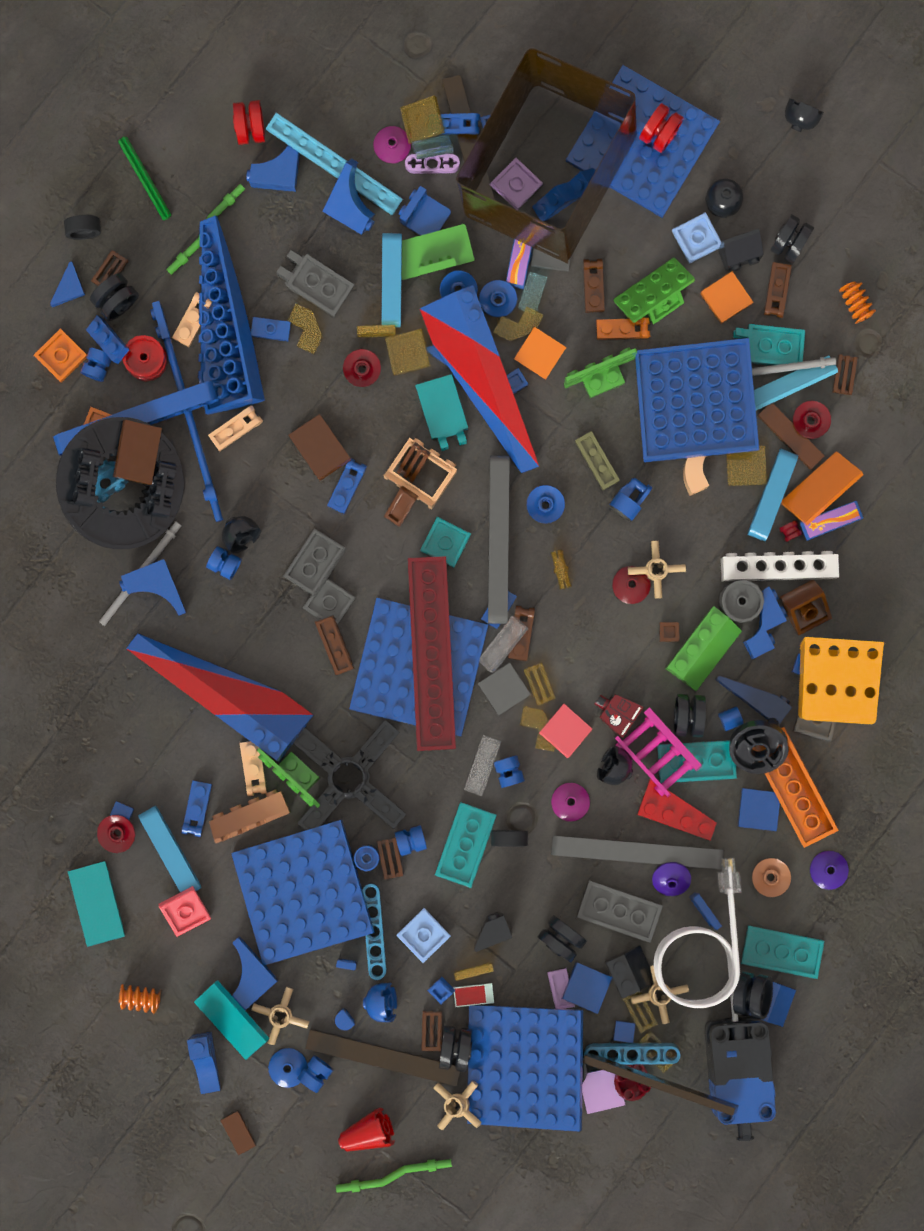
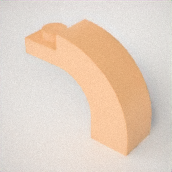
[683,456,709,496]

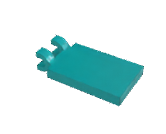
[733,324,805,366]
[415,374,468,451]

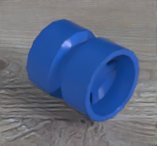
[80,348,112,382]
[206,546,242,580]
[494,755,525,788]
[394,825,427,856]
[354,845,380,871]
[297,1055,334,1093]

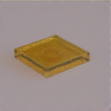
[400,95,445,145]
[385,329,431,376]
[726,446,767,486]

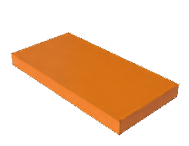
[781,451,863,525]

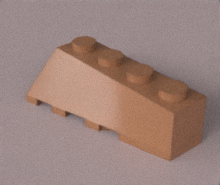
[209,789,291,843]

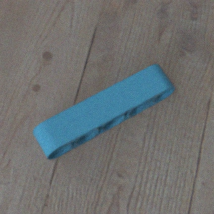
[382,233,402,327]
[747,449,799,542]
[138,806,202,892]
[362,883,386,980]
[584,1043,680,1065]

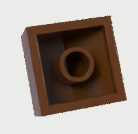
[780,579,832,636]

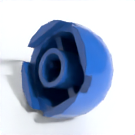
[363,983,397,1022]

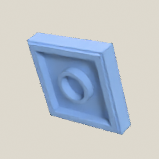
[672,212,722,264]
[396,908,451,963]

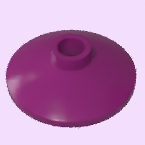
[374,126,411,164]
[551,783,590,821]

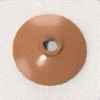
[752,858,791,897]

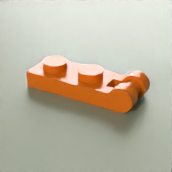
[596,318,650,340]

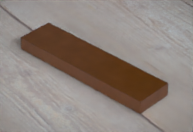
[757,403,824,470]

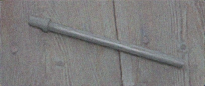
[752,357,836,376]
[99,522,181,626]

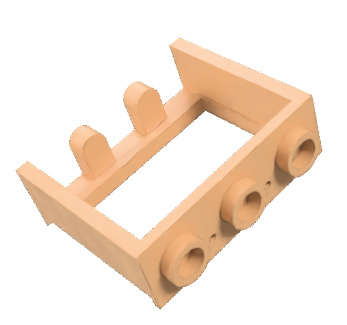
[384,438,457,510]

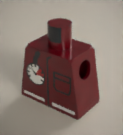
[595,694,644,738]

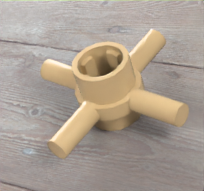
[628,541,686,599]
[631,965,689,1024]
[251,987,309,1045]
[434,1080,482,1130]

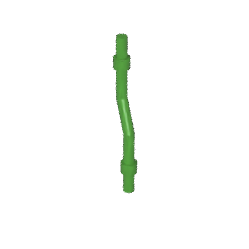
[166,184,245,275]
[336,1159,452,1193]

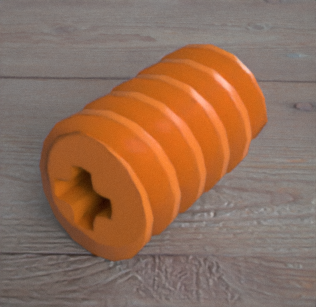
[839,281,876,324]
[119,984,161,1014]

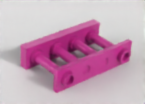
[615,707,702,797]

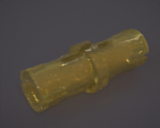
[551,550,572,590]

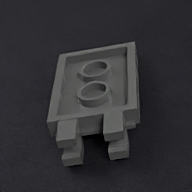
[276,250,354,317]

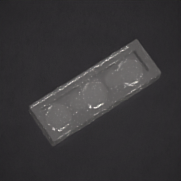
[479,616,528,673]
[464,735,501,796]

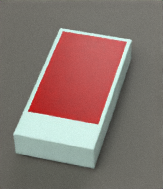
[453,983,494,1007]

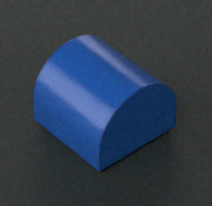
[718,707,744,731]
[335,1008,355,1030]

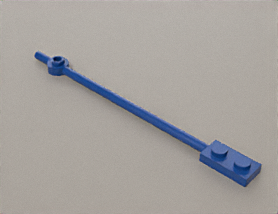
[150,301,223,522]

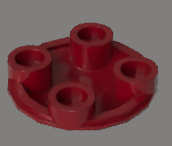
[614,1064,651,1101]

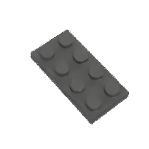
[577,880,663,943]

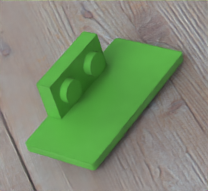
[401,224,474,280]
[614,258,695,324]
[564,348,637,398]
[257,748,320,808]

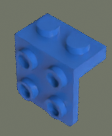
[399,186,451,236]

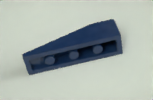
[715,676,792,724]

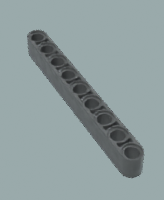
[488,455,510,624]
[551,836,724,869]

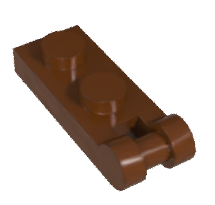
[583,259,605,313]
[764,262,792,318]
[508,605,535,661]

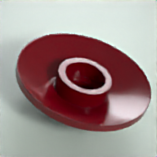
[343,349,381,387]
[793,401,831,439]
[612,566,651,604]
[97,815,135,853]

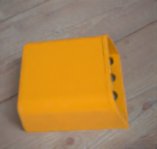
[798,637,884,724]

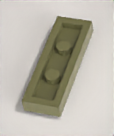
[575,431,620,490]

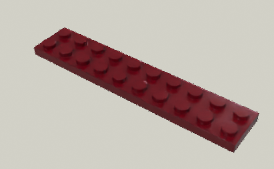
[408,556,456,751]

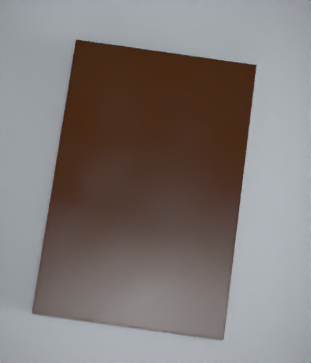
[288,414,351,481]
[113,420,162,485]

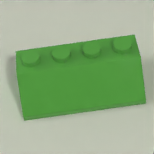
[665,606,742,692]

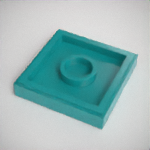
[420,517,471,568]

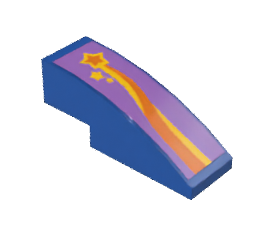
[506,239,533,289]
[800,501,864,540]

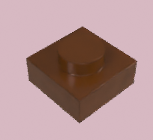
[659,622,679,642]

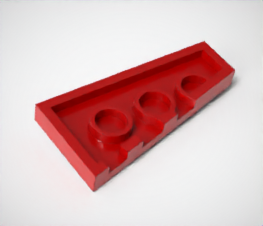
[637,778,717,841]

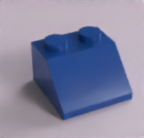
[749,982,796,1027]

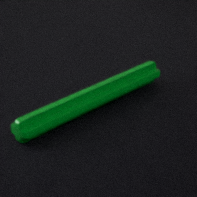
[118,136,171,220]

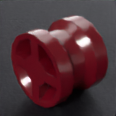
[779,520,803,542]

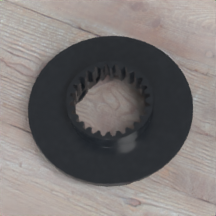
[56,417,184,549]

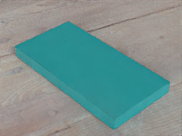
[657,740,737,783]
[435,802,497,888]
[68,861,126,947]
[740,925,824,979]
[194,980,270,1060]

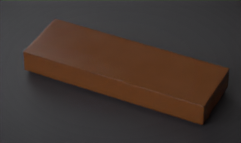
[315,615,354,675]

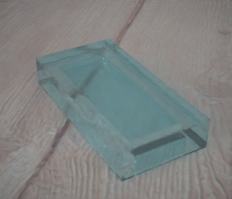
[412,135,453,160]
[518,272,548,314]

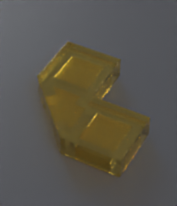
[288,304,322,354]
[493,306,544,341]
[520,707,555,752]

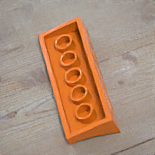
[752,727,839,848]

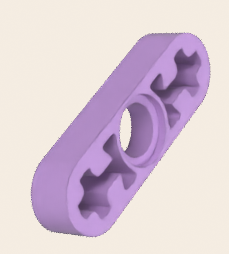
[405,154,460,174]

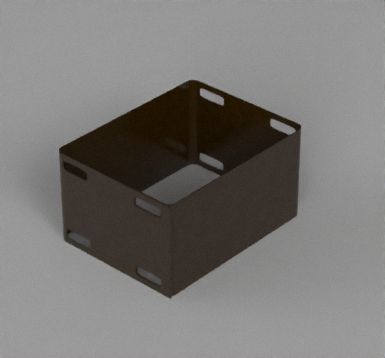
[456,48,637,264]

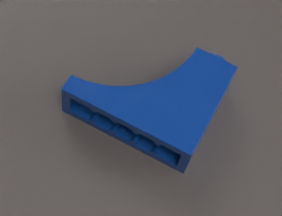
[247,145,300,192]
[322,159,375,234]
[119,559,186,615]
[232,937,278,1010]
[187,1032,221,1094]

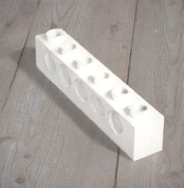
[721,551,839,582]

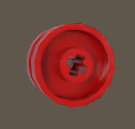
[233,100,265,145]
[639,103,684,153]
[123,335,168,382]

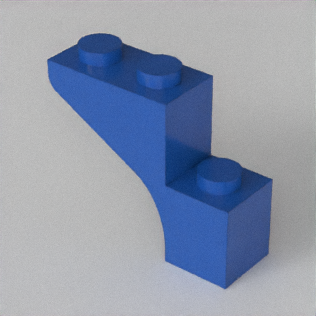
[532,168,595,222]
[743,586,787,659]

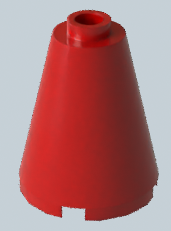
[338,1108,395,1152]

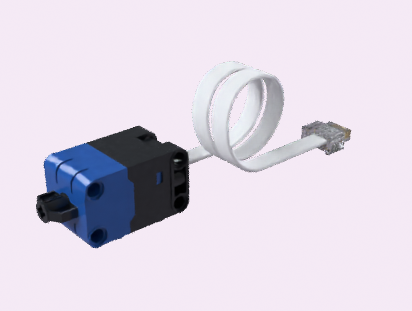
[654,858,776,1141]

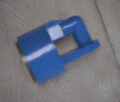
[609,478,652,522]

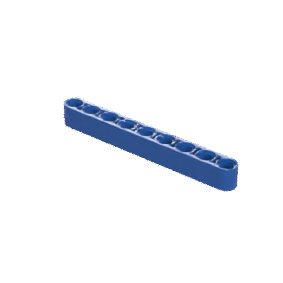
[53,381,218,456]

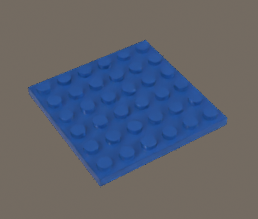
[565,65,720,218]
[635,338,759,462]
[349,598,488,737]
[231,820,375,966]
[467,1005,583,1132]

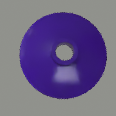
[810,851,849,890]
[652,862,691,896]

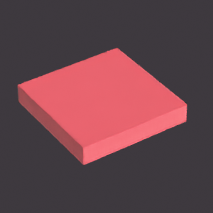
[539,704,592,758]
[158,886,211,937]

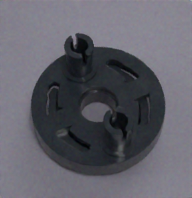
[729,718,788,774]

